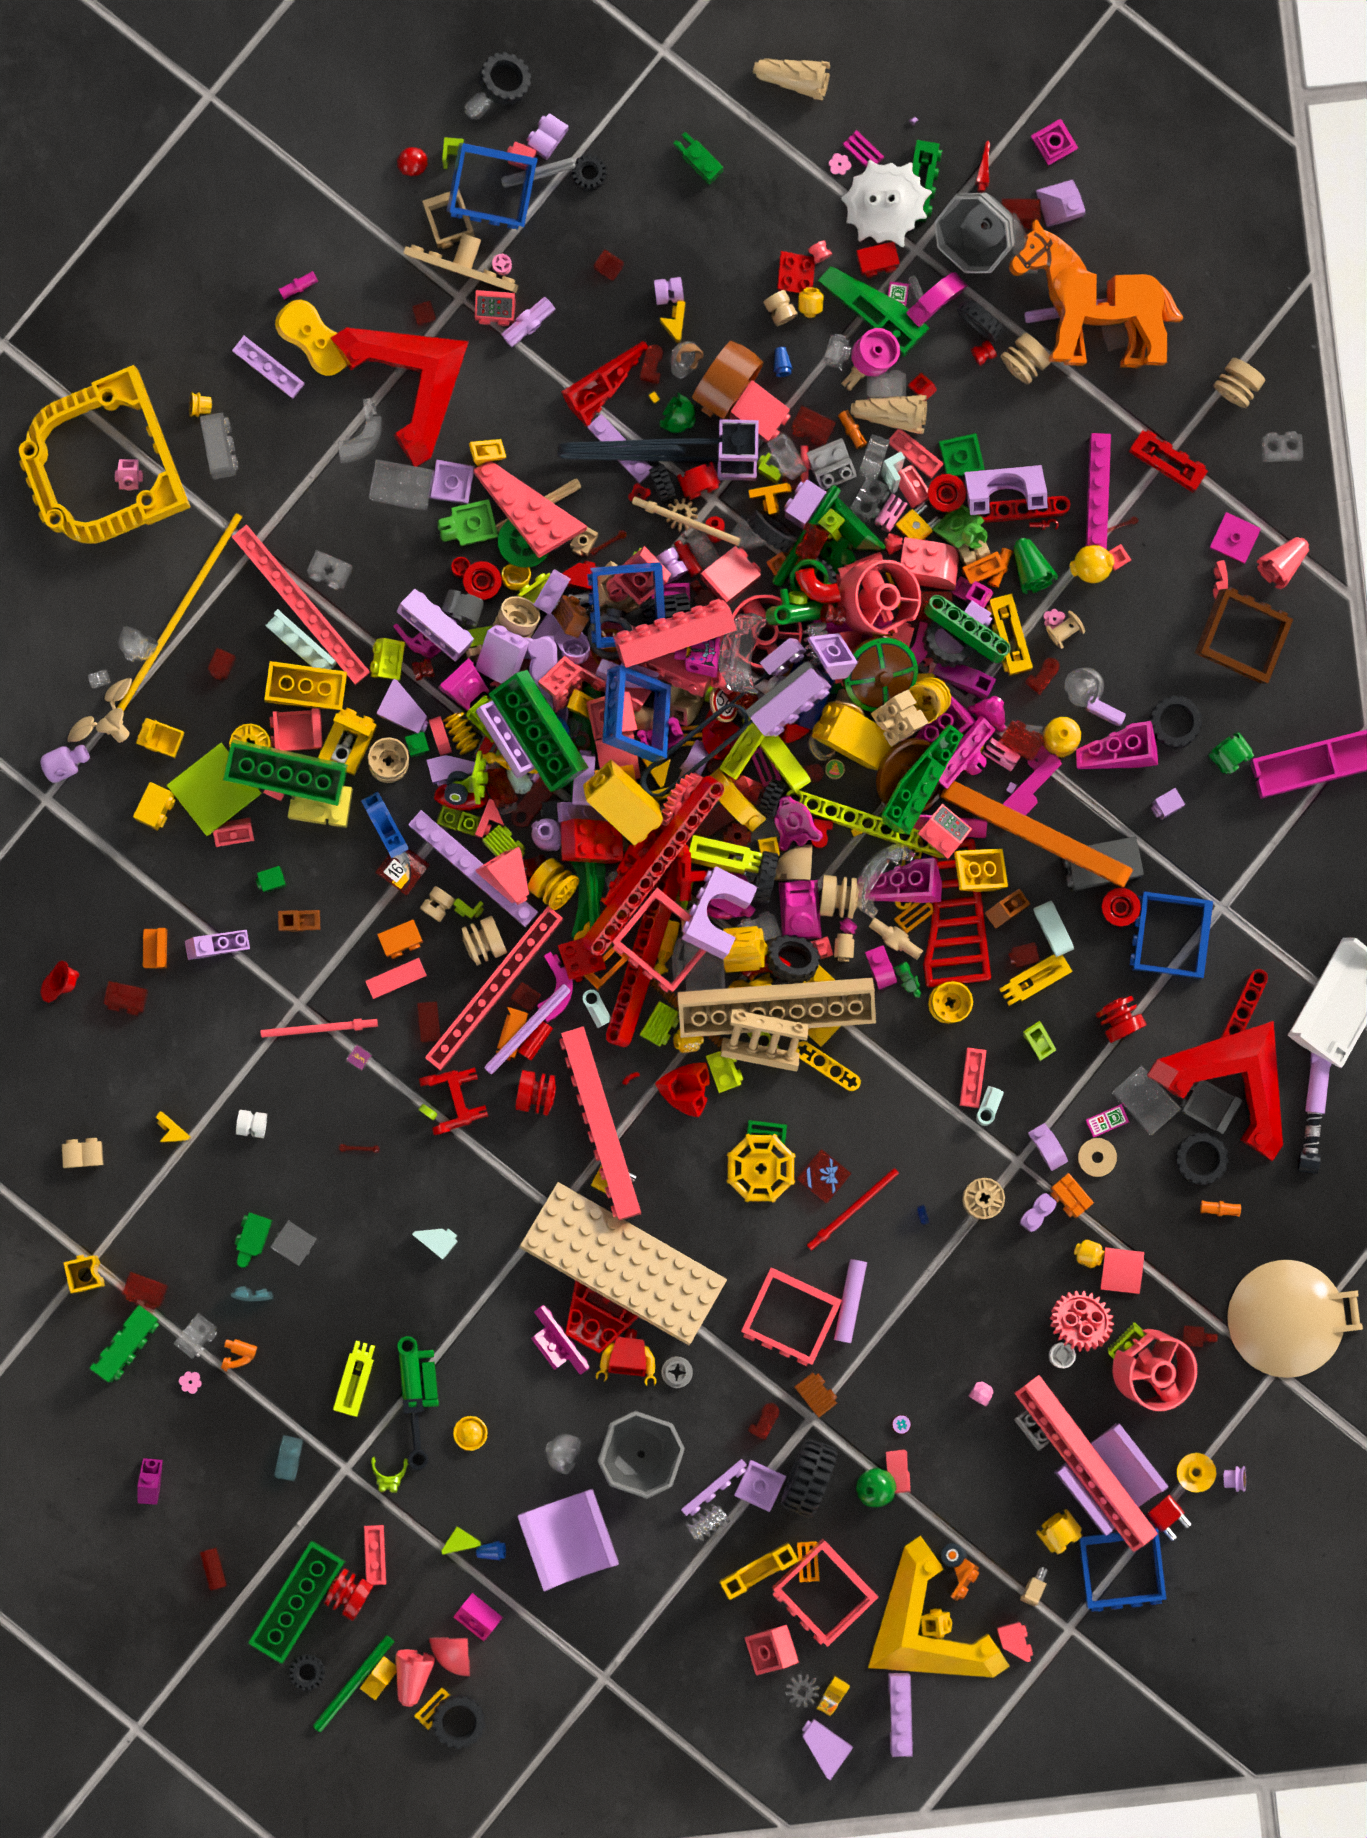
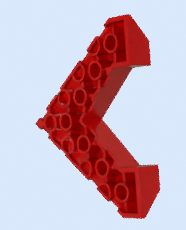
[330,328,469,468]
[1146,1021,1283,1161]

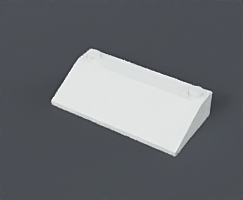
[1288,938,1367,1068]

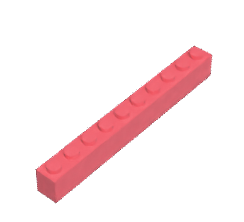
[425,906,563,1071]
[559,1026,641,1221]
[1015,1375,1158,1552]

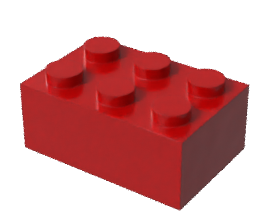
[561,819,623,864]

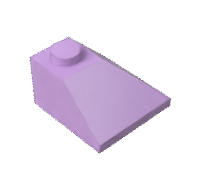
[1036,180,1085,227]
[807,633,858,680]

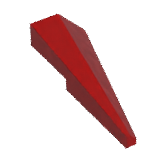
[561,341,649,427]
[601,825,666,906]

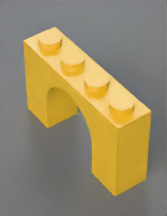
[720,1542,799,1600]

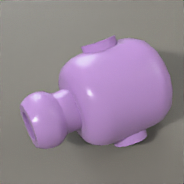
[40,745,90,783]
[531,818,561,851]

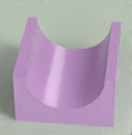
[1054,1423,1168,1536]
[518,1488,619,1591]

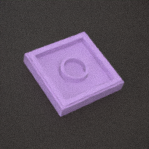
[430,460,475,504]
[734,1460,786,1512]

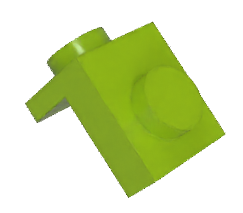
[818,509,845,542]
[453,898,484,920]

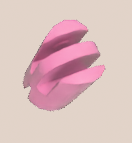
[874,494,907,532]
[982,737,1021,771]

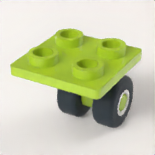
[444,751,488,805]

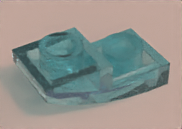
[231,1286,274,1301]
[275,1435,303,1481]

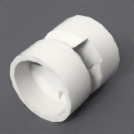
[236,1110,267,1138]
[1048,1343,1076,1368]

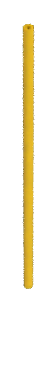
[116,513,242,712]

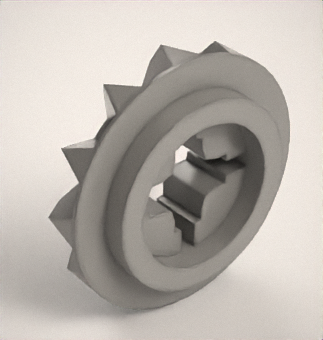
[661,1357,693,1388]

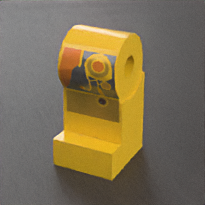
[817,1676,850,1716]

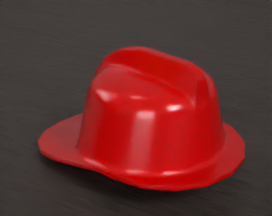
[41,961,79,1002]

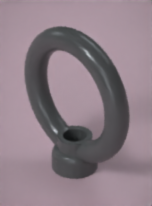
[587,608,633,660]

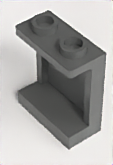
[1180,1080,1242,1135]

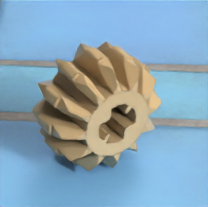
[666,498,698,532]

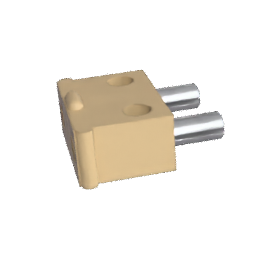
[1020,1567,1048,1606]

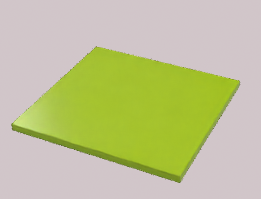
[167,743,262,836]

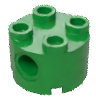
[1208,731,1254,774]

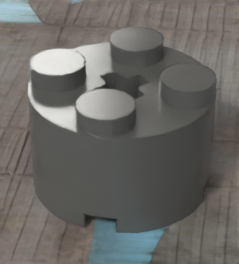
[441,590,484,628]

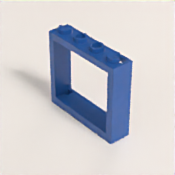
[446,143,538,230]
[587,562,665,648]
[602,665,671,762]
[1130,892,1213,979]
[1079,1528,1167,1612]

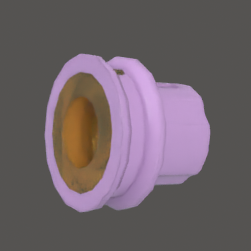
[1224,1466,1246,1492]

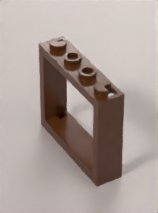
[1194,587,1293,684]

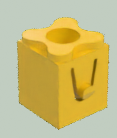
[723,926,768,972]
[63,1254,105,1294]

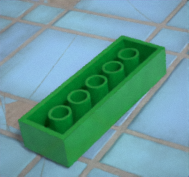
[489,670,589,792]
[223,739,348,806]
[249,1541,346,1664]

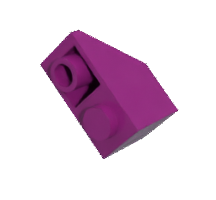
[138,1458,163,1505]

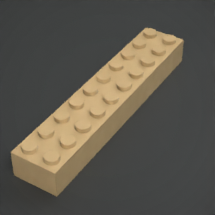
[678,978,876,1038]

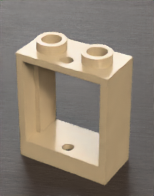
[422,189,474,249]

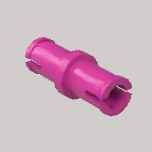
[279,271,318,300]

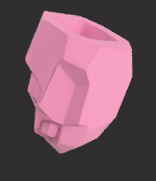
[969,1382,993,1406]

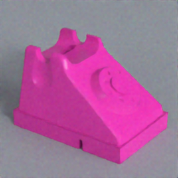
[438,658,489,711]
[778,880,822,939]

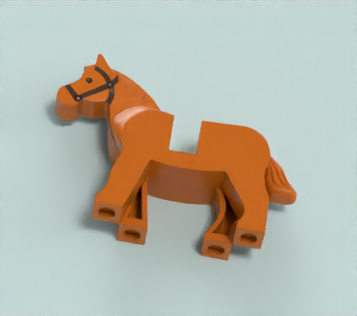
[1009,220,1183,368]

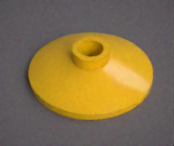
[1177,1453,1216,1492]

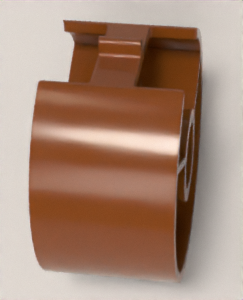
[692,341,764,420]

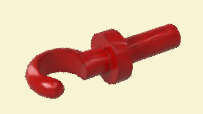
[1029,519,1059,530]

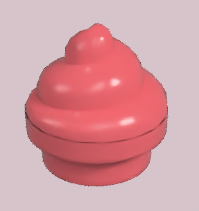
[884,533,903,554]

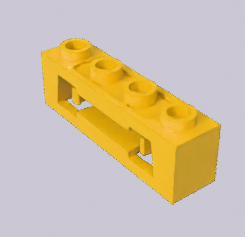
[986,594,1033,676]

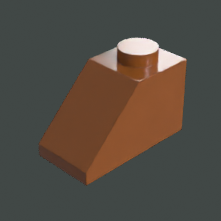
[985,889,1030,928]

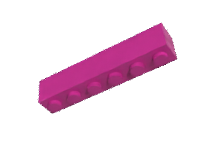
[1086,433,1111,549]

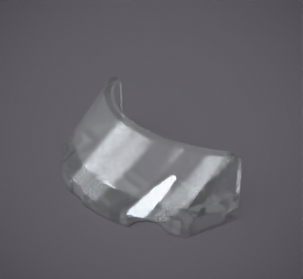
[718,613,767,694]
[857,843,916,918]

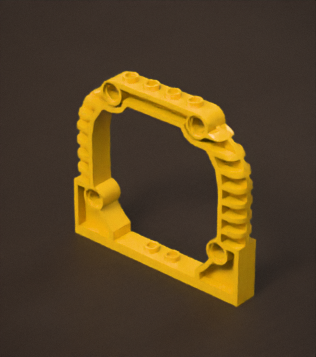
[19,365,190,544]

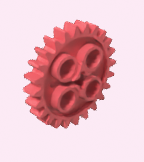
[662,773,703,828]
[1050,1291,1114,1352]

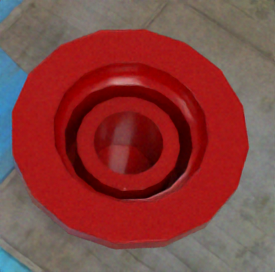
[928,474,966,512]
[463,561,502,600]
[1102,888,1141,926]

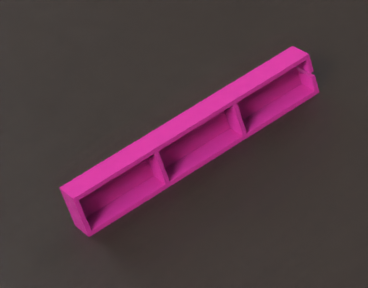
[1250,729,1367,799]

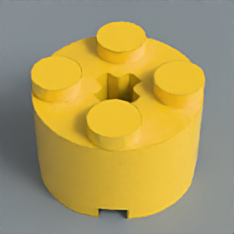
[1036,1509,1082,1554]

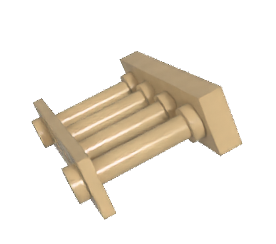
[721,1009,808,1072]

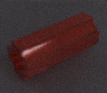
[200,1548,227,1590]

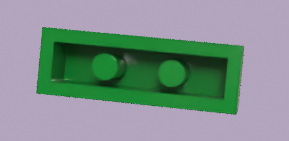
[422,1362,438,1400]

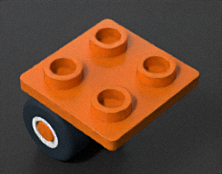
[941,1543,979,1601]

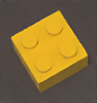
[133,782,176,830]

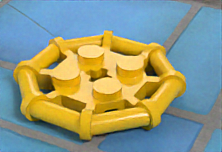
[726,1134,796,1203]

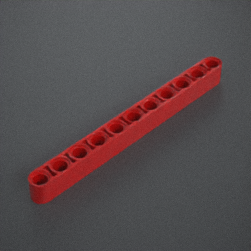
[583,776,724,955]
[606,847,690,1047]

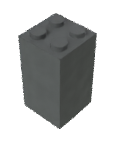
[1062,836,1144,891]

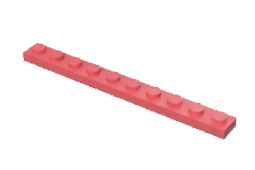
[232,525,370,685]

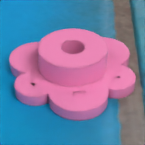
[829,153,851,175]
[1044,609,1065,630]
[179,1371,201,1394]

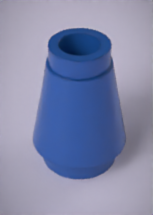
[774,347,793,377]
[476,1541,506,1561]

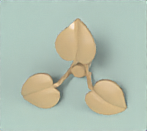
[68,678,132,743]

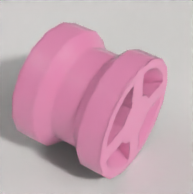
[492,254,512,276]

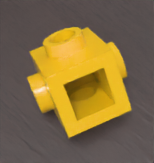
[921,1609,952,1638]

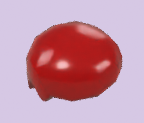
[397,147,428,177]

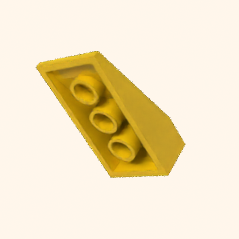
[264,661,347,710]

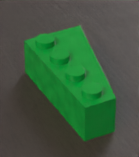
[90,1305,159,1382]

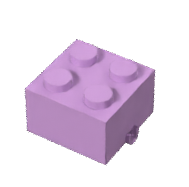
[784,480,826,530]

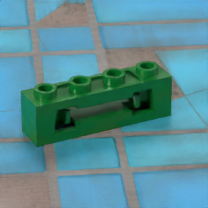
[912,140,942,223]

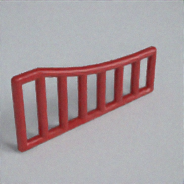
[923,839,991,987]

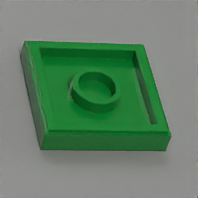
[938,433,985,477]

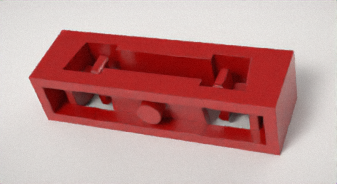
[1129,430,1208,493]

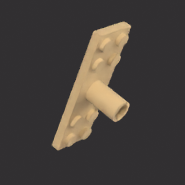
[403,234,518,293]

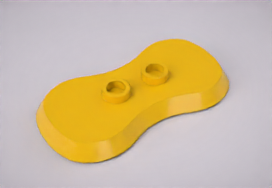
[275,300,347,376]

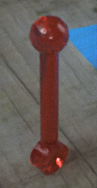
[1107,516,1138,532]
[590,530,627,555]
[339,1144,380,1153]

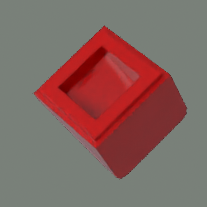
[907,373,937,401]

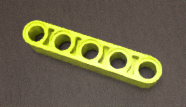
[742,716,811,792]

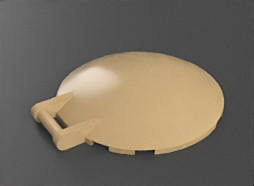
[1227,1260,1363,1378]

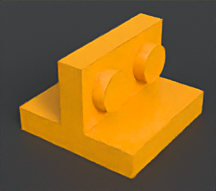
[749,483,791,515]

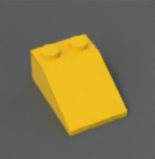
[954,849,1008,892]

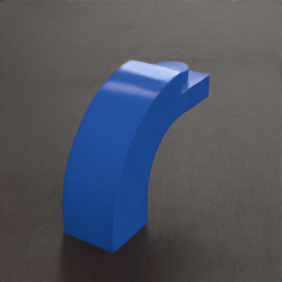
[361,792,409,858]

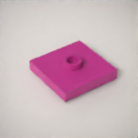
[1210,512,1261,564]

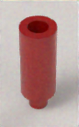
[674,540,703,578]

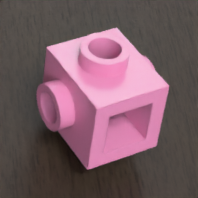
[115,459,143,491]

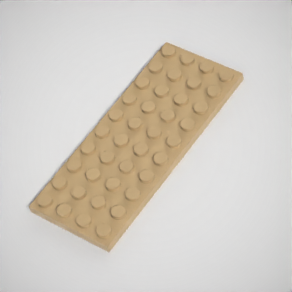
[519,1182,727,1346]

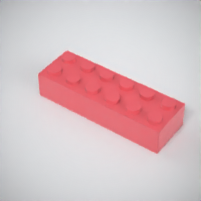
[613,599,737,668]

